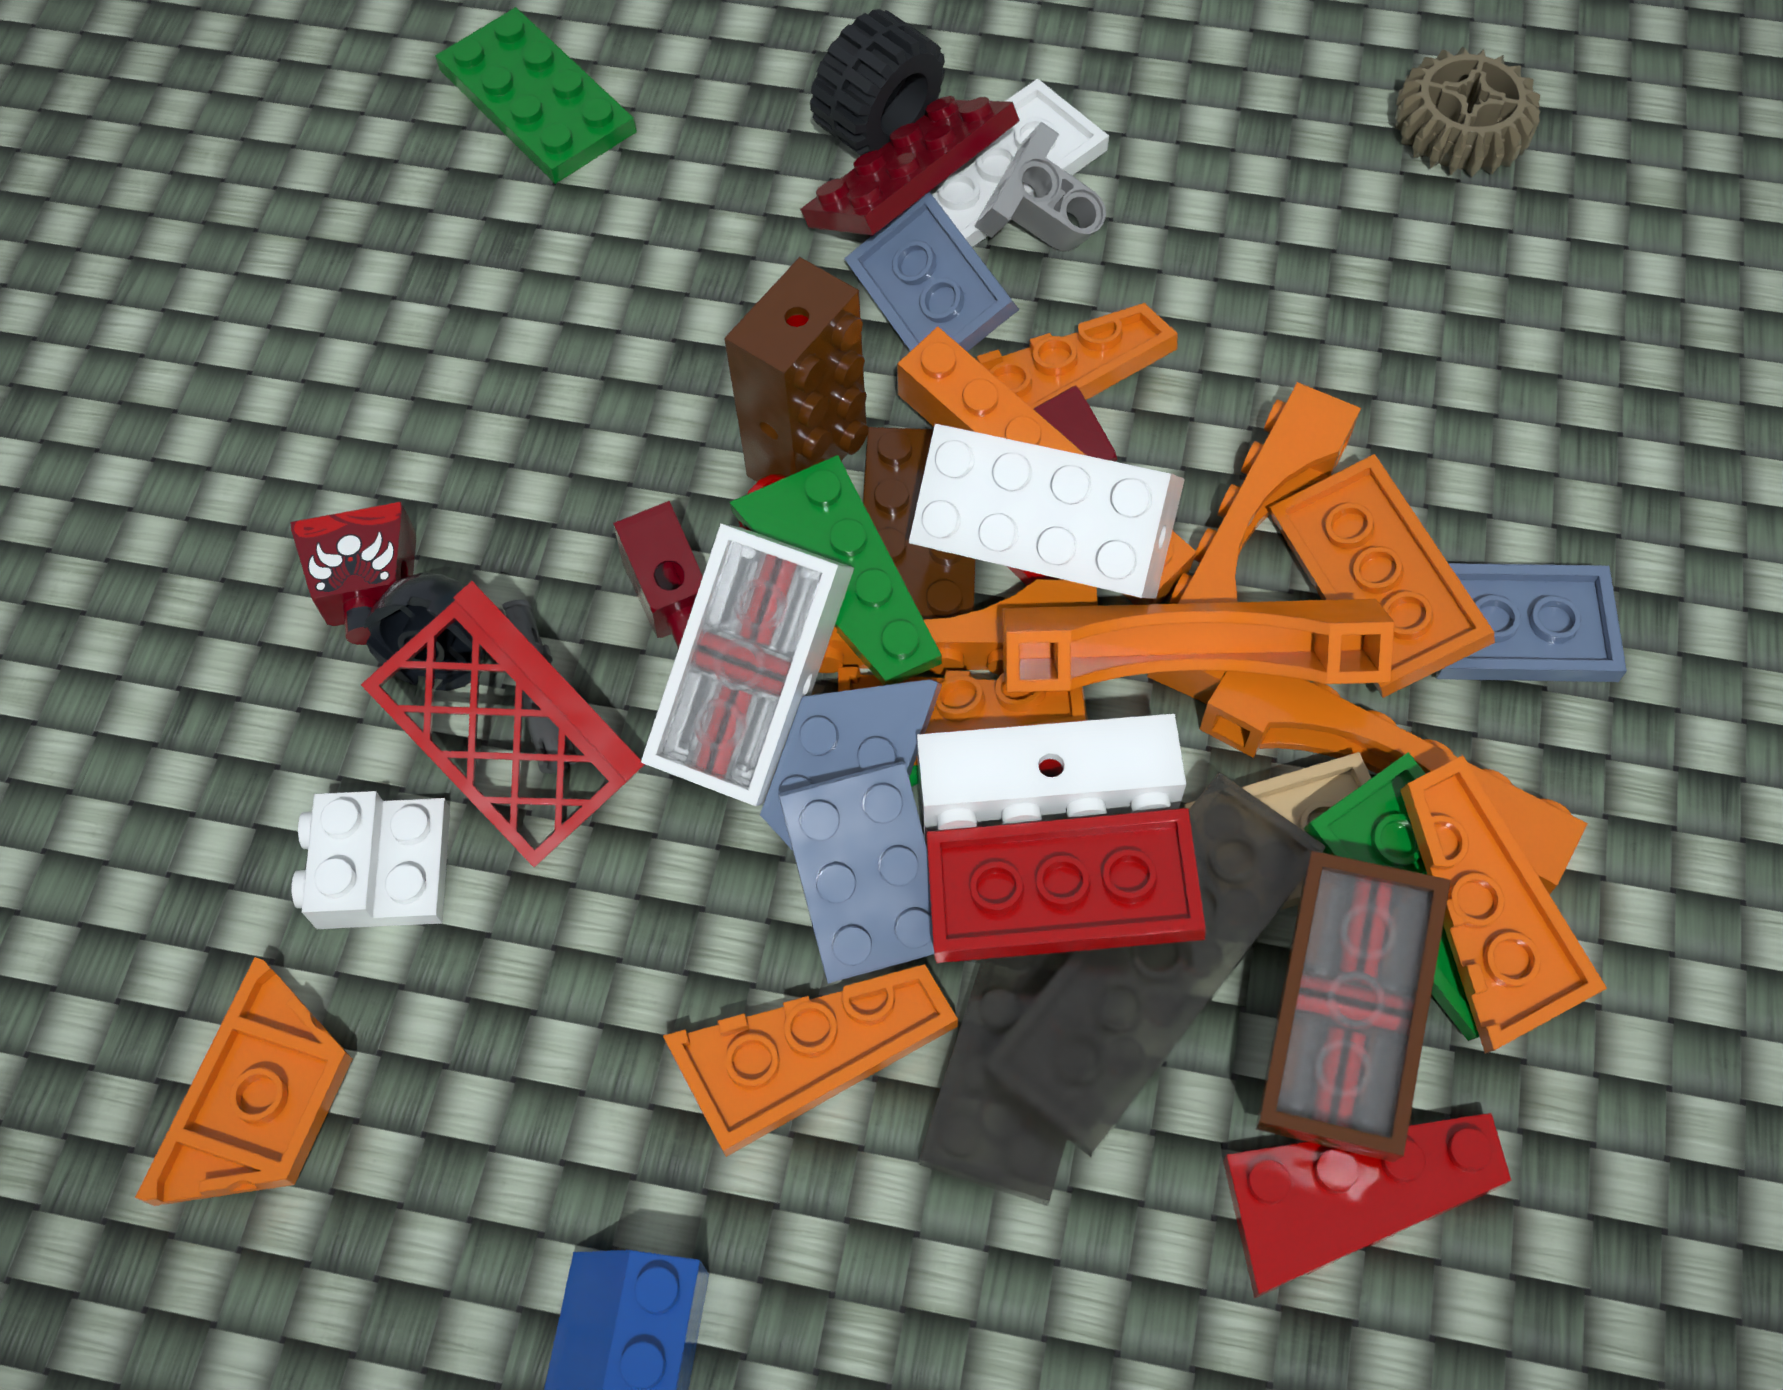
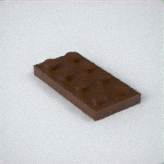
[863,427,976,620]

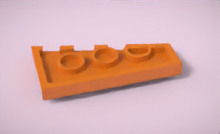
[977,303,1178,409]
[838,667,1088,766]
[1400,755,1607,1053]
[663,964,958,1157]

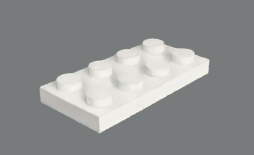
[930,79,1109,247]

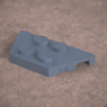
[760,679,942,851]

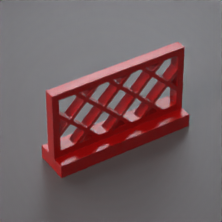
[361,581,645,868]

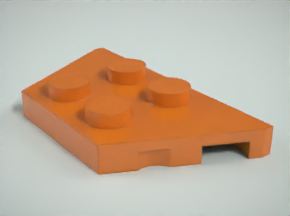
[135,957,353,1206]

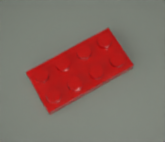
[927,808,1206,963]

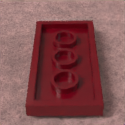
[800,96,1020,235]

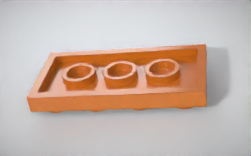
[1269,454,1495,698]

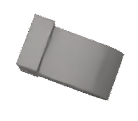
[974,122,1106,251]

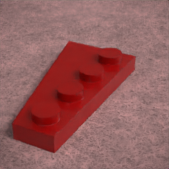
[1223,1113,1511,1299]

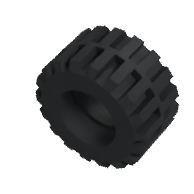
[810,9,945,156]

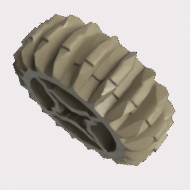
[1395,46,1541,177]

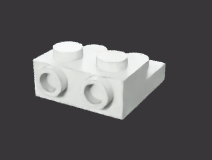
[292,791,450,929]

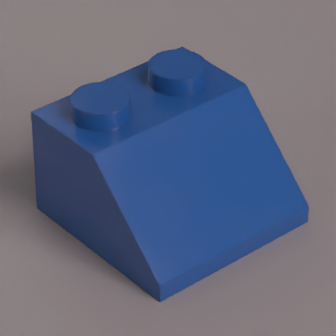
[544,1250,709,1390]

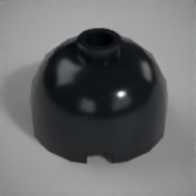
[364,573,486,691]

